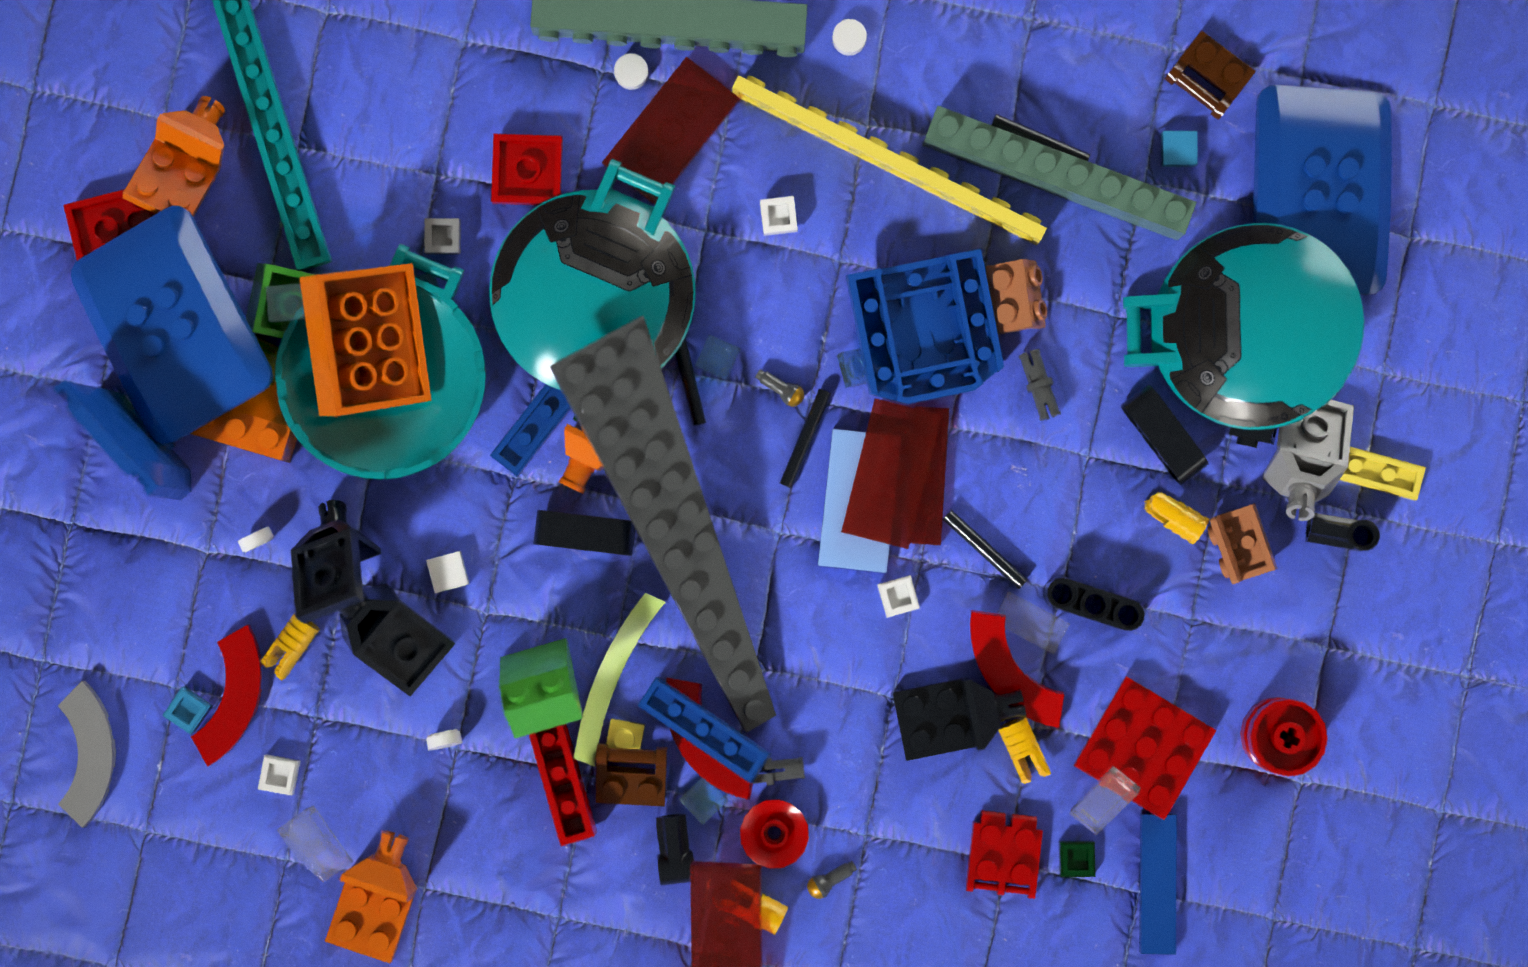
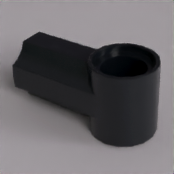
[1305,513,1380,551]
[656,814,696,885]

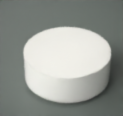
[832,19,867,56]
[614,53,649,90]
[237,526,274,553]
[426,729,463,750]

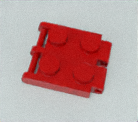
[966,810,1043,899]

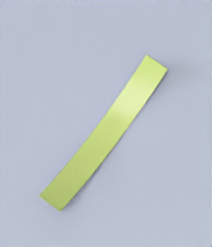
[574,593,665,767]

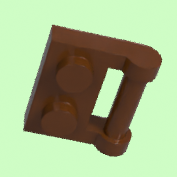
[1164,30,1256,120]
[595,744,667,807]

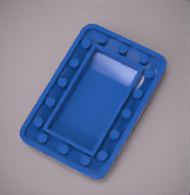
[1253,85,1392,295]
[71,206,273,444]

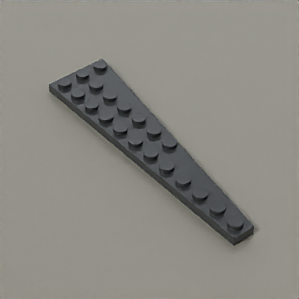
[549,316,776,733]

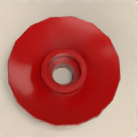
[740,799,809,869]

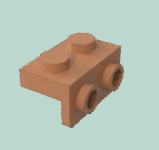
[985,259,1047,334]
[1208,503,1278,585]

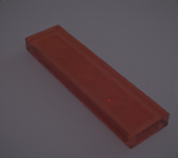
[906,406,949,545]

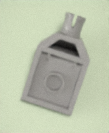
[1263,400,1354,521]

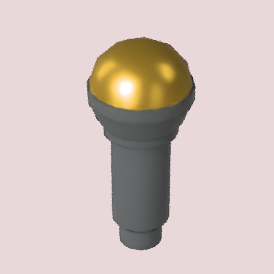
[755,369,804,407]
[807,861,857,899]

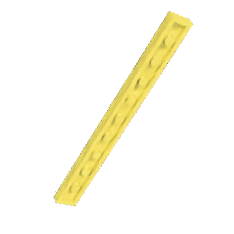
[732,75,1047,246]

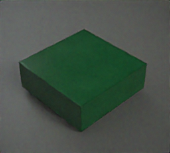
[1059,841,1095,877]

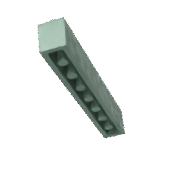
[530,0,807,57]
[922,105,1197,240]

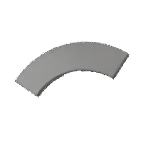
[58,680,116,828]

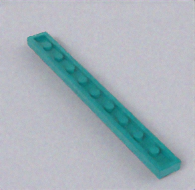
[212,0,332,272]

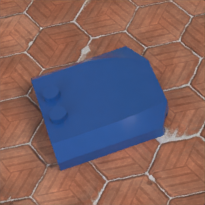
[846,249,1004,404]
[53,379,192,500]

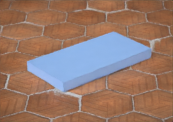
[818,429,901,573]

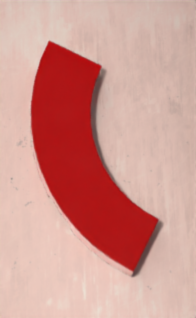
[970,610,1064,728]
[191,625,262,767]
[666,677,753,799]

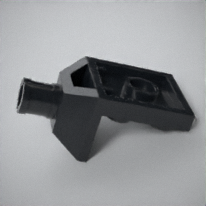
[291,500,381,623]
[338,584,455,696]
[892,677,1026,761]

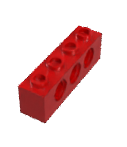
[529,724,597,846]

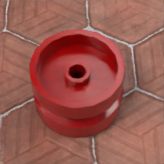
[1240,697,1328,777]

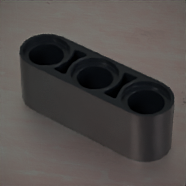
[1121,385,1209,485]
[533,510,635,556]
[1043,578,1145,631]

